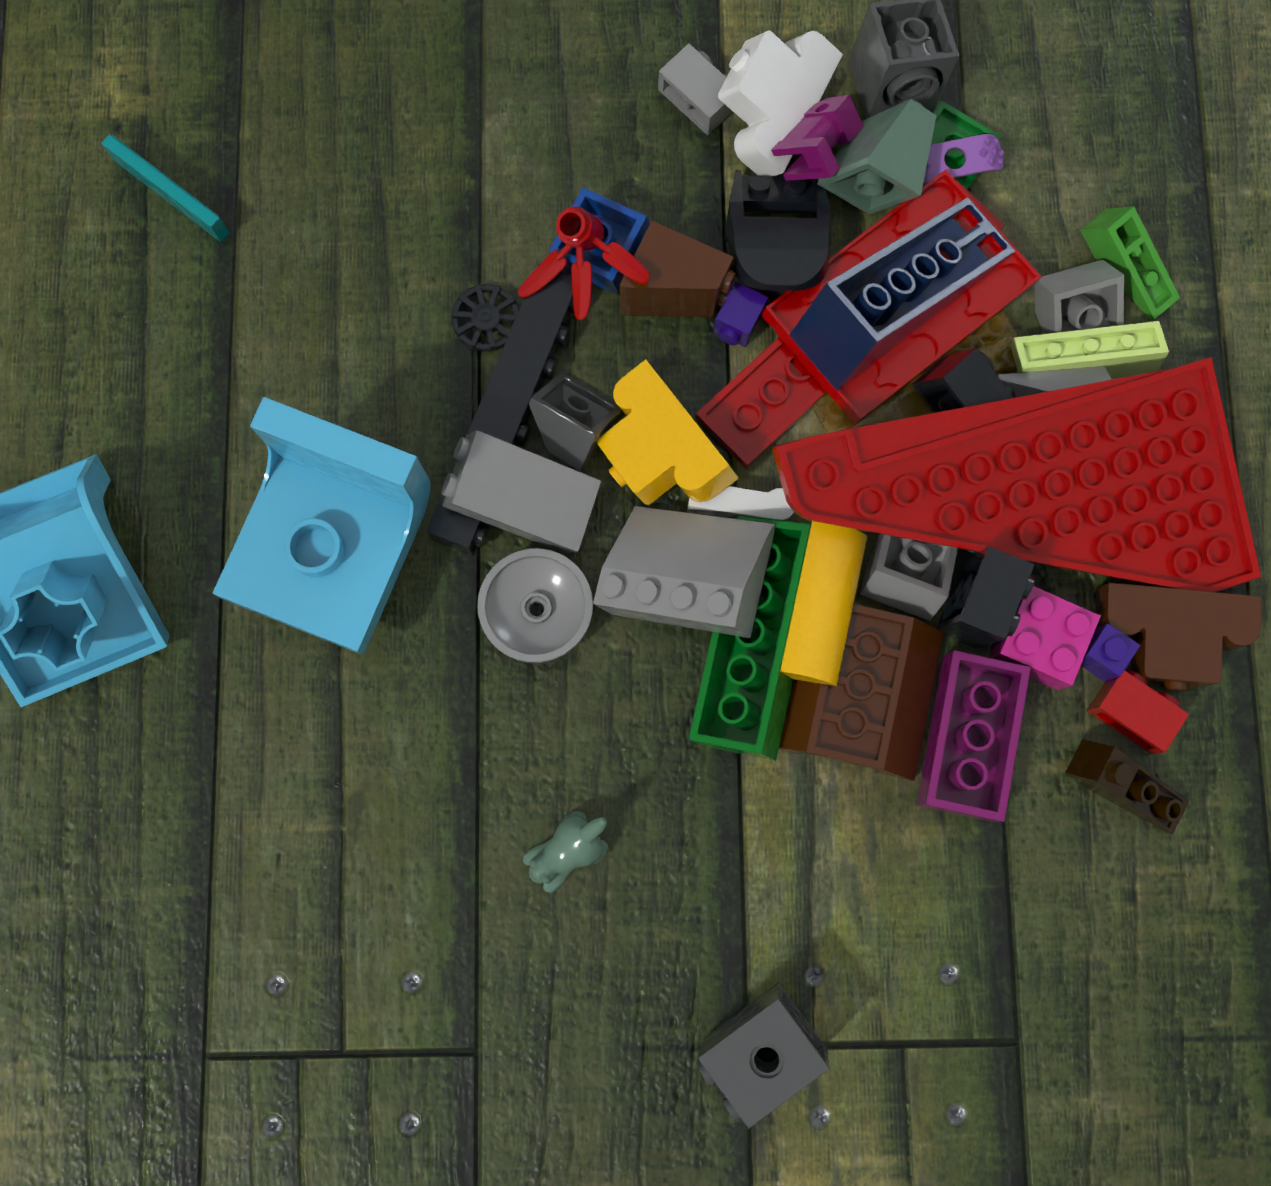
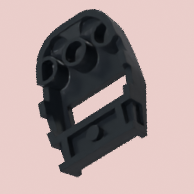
[724,170,831,291]

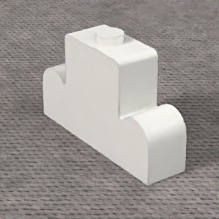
[718,30,843,177]

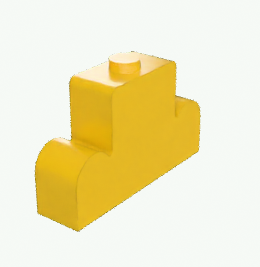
[597,359,739,505]

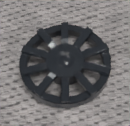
[451,284,519,352]

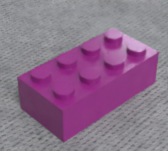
[916,650,1031,822]

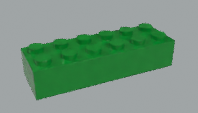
[689,516,811,761]

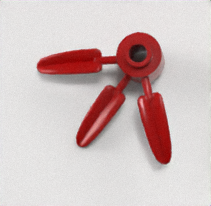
[518,206,650,321]

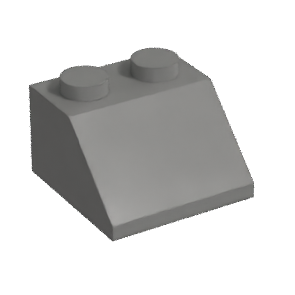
[1034,260,1124,334]
[860,534,958,621]

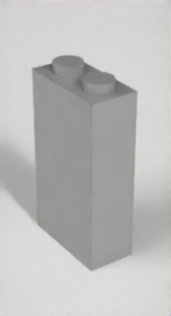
[441,430,601,554]

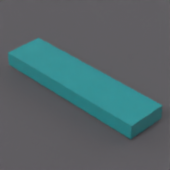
[101,134,230,243]

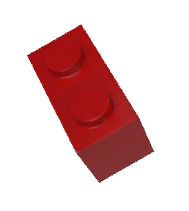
[1086,670,1189,755]

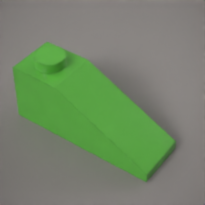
[1080,206,1180,320]

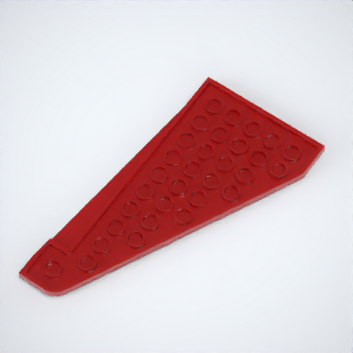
[772,357,1261,592]

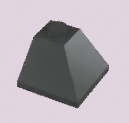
[529,372,622,471]

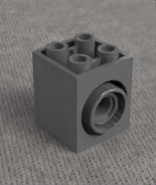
[848,0,960,119]
[698,982,830,1129]

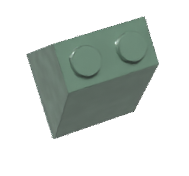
[817,99,936,215]

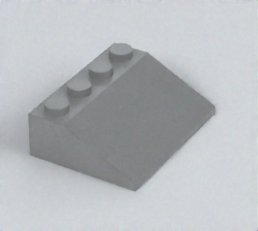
[593,506,776,638]

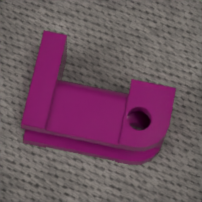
[771,95,864,181]

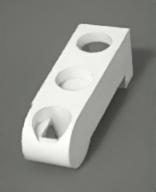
[687,486,794,522]

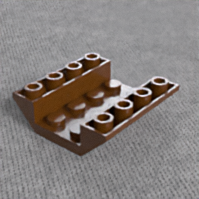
[779,604,944,781]

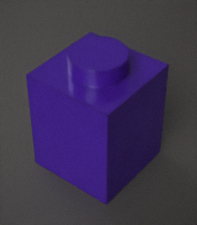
[713,281,768,348]
[1081,623,1140,682]

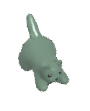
[523,811,608,893]

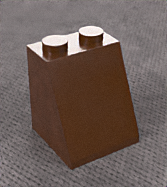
[620,221,736,317]

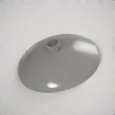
[478,548,593,663]

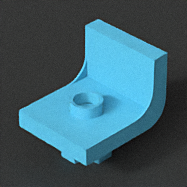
[212,397,431,656]
[0,454,170,707]

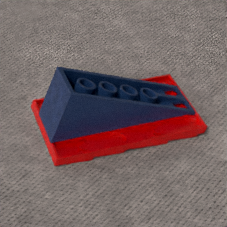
[761,170,1042,425]

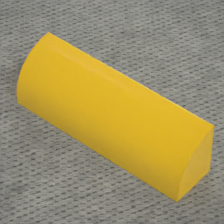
[780,521,867,686]

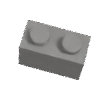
[658,43,733,136]

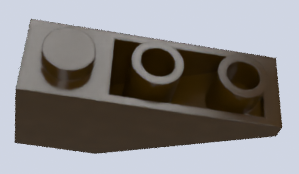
[1065,739,1189,835]

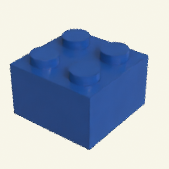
[548,187,650,296]

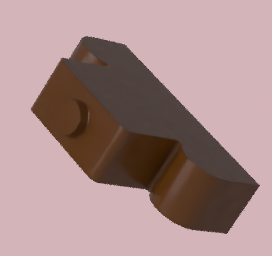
[1095,583,1261,692]

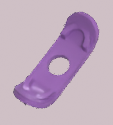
[923,134,1004,185]

